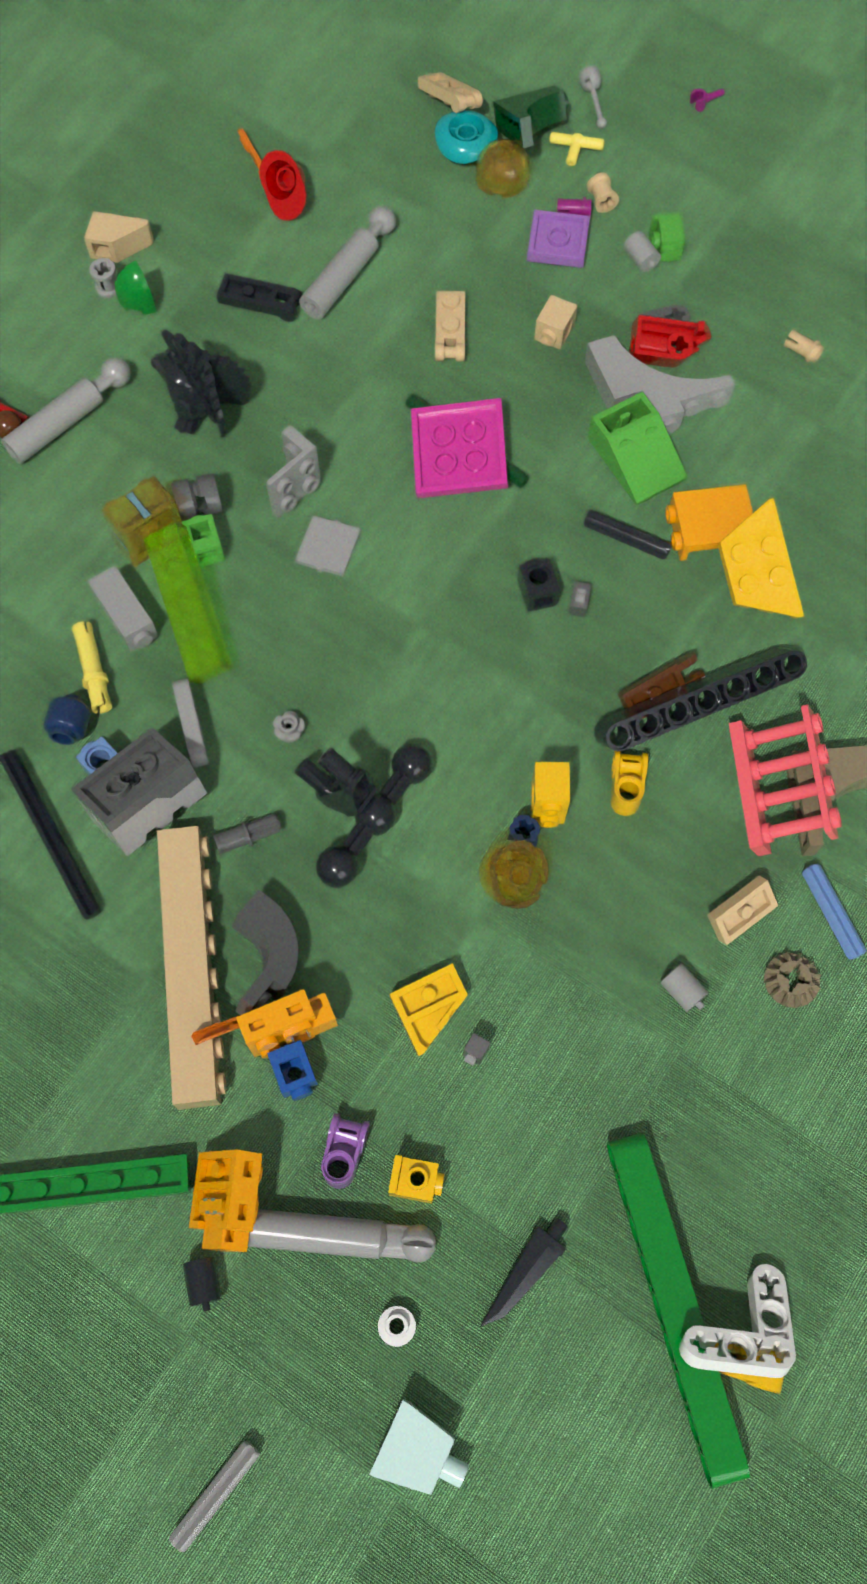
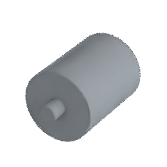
[623,231,661,272]
[660,964,709,1012]

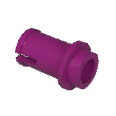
[557,196,592,217]

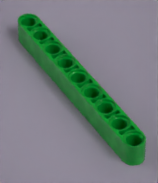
[607,1132,750,1489]

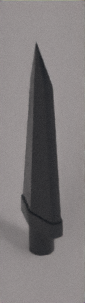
[480,1218,568,1327]

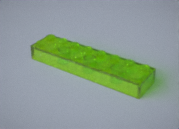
[144,521,233,684]

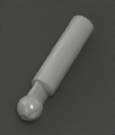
[299,206,396,320]
[1,358,131,464]
[248,1209,436,1263]

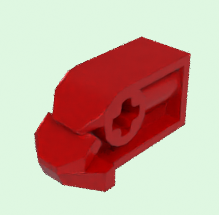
[629,315,711,368]

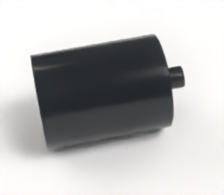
[183,1257,222,1312]

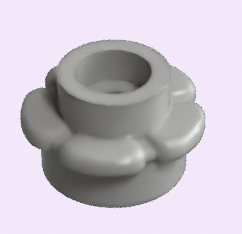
[273,711,305,743]

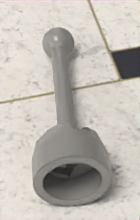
[578,66,607,129]

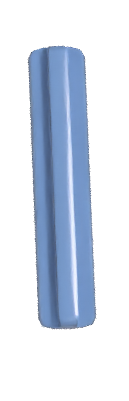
[802,864,866,960]

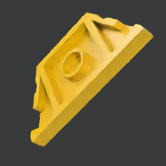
[717,498,804,619]

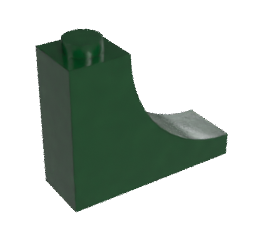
[493,85,569,148]

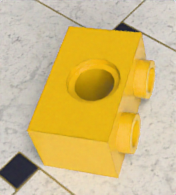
[531,762,570,828]

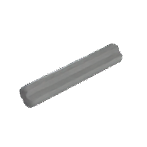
[169,1440,260,1553]

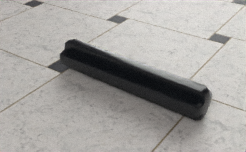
[584,510,672,560]

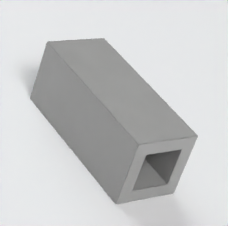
[87,565,158,652]

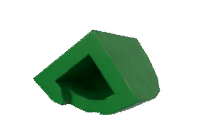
[115,260,157,315]

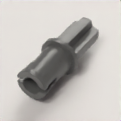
[213,814,282,855]

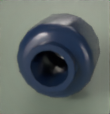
[43,694,91,745]

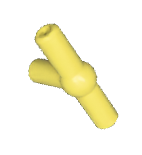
[549,132,605,166]

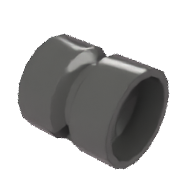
[171,473,223,521]

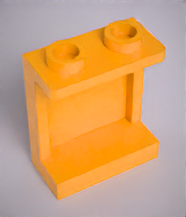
[665,484,753,561]

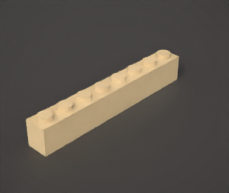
[157,826,227,1110]

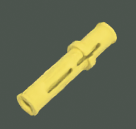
[72,621,113,714]

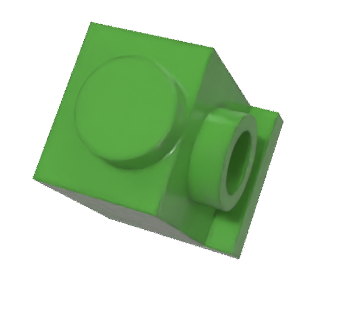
[648,213,685,262]
[181,514,225,569]

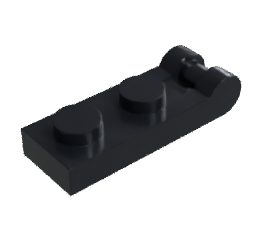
[216,273,303,322]

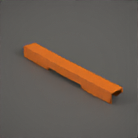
[237,128,262,173]
[191,1009,255,1045]

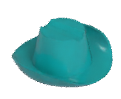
[435,110,498,164]

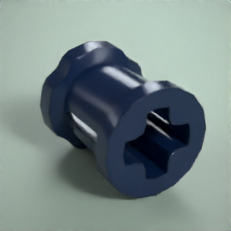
[508,815,540,854]

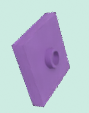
[527,210,590,268]

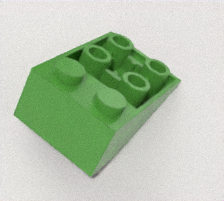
[587,391,688,506]

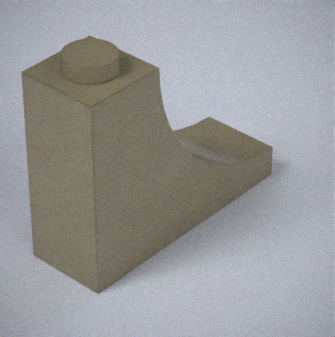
[786,745,867,856]

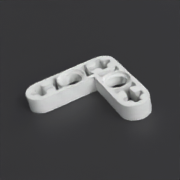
[679,1264,796,1378]

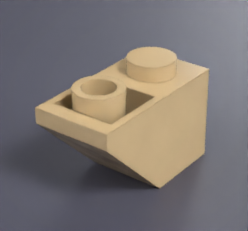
[84,211,154,263]

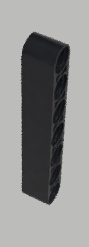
[594,647,807,751]

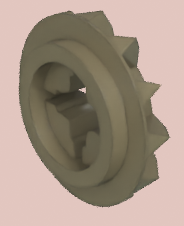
[764,952,821,1008]

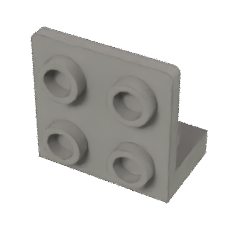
[266,425,321,518]

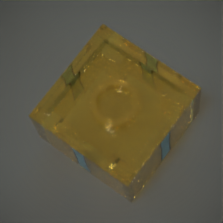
[101,476,185,567]

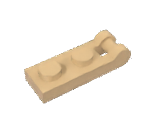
[418,72,483,113]
[435,291,465,362]

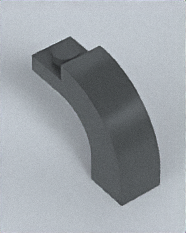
[232,889,298,1015]

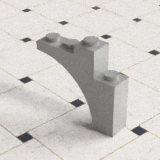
[585,335,735,434]

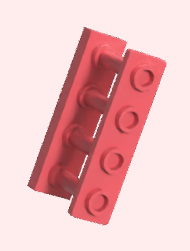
[729,704,842,857]

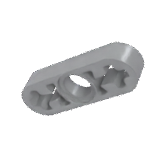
[172,678,210,768]

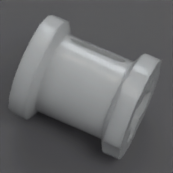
[89,258,117,299]

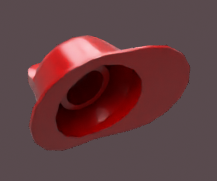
[259,150,307,221]

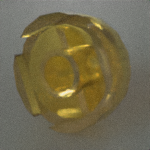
[475,139,530,198]
[479,839,548,909]

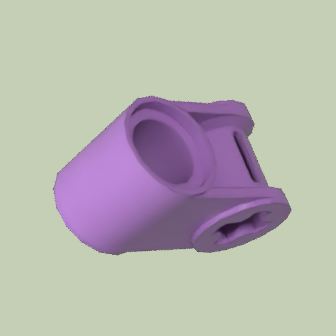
[321,1113,370,1189]

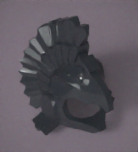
[151,329,252,438]

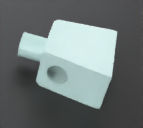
[369,1398,469,1495]

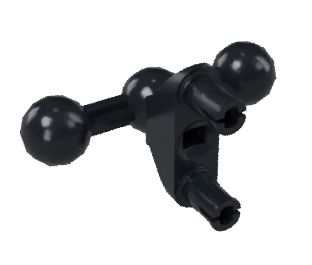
[294,743,433,889]

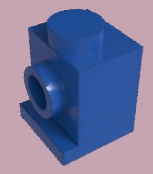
[267,1040,318,1101]

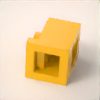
[388,1155,445,1204]

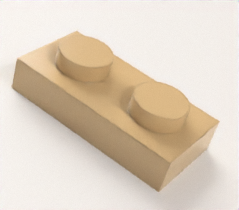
[707,876,778,945]

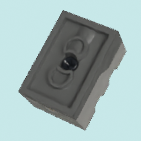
[71,727,207,856]

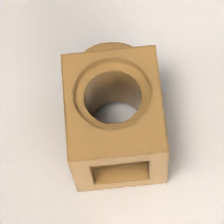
[534,295,578,350]

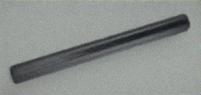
[0,750,101,920]

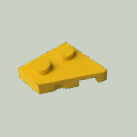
[389,963,468,1056]

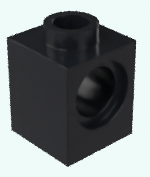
[517,558,560,612]

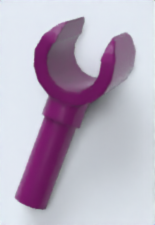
[690,88,725,112]

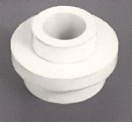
[378,1306,416,1347]

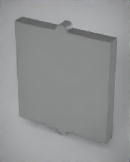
[295,515,361,577]

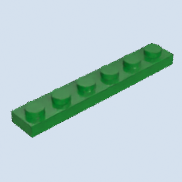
[0,1154,191,1215]

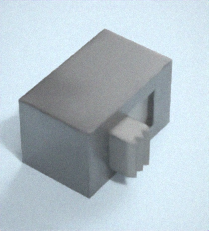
[568,581,592,617]
[463,1033,491,1066]

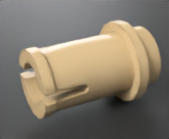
[784,329,824,363]

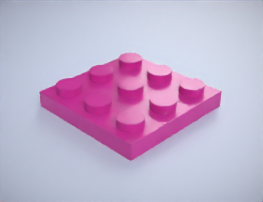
[411,398,508,498]

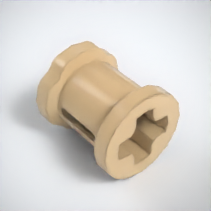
[586,172,619,213]

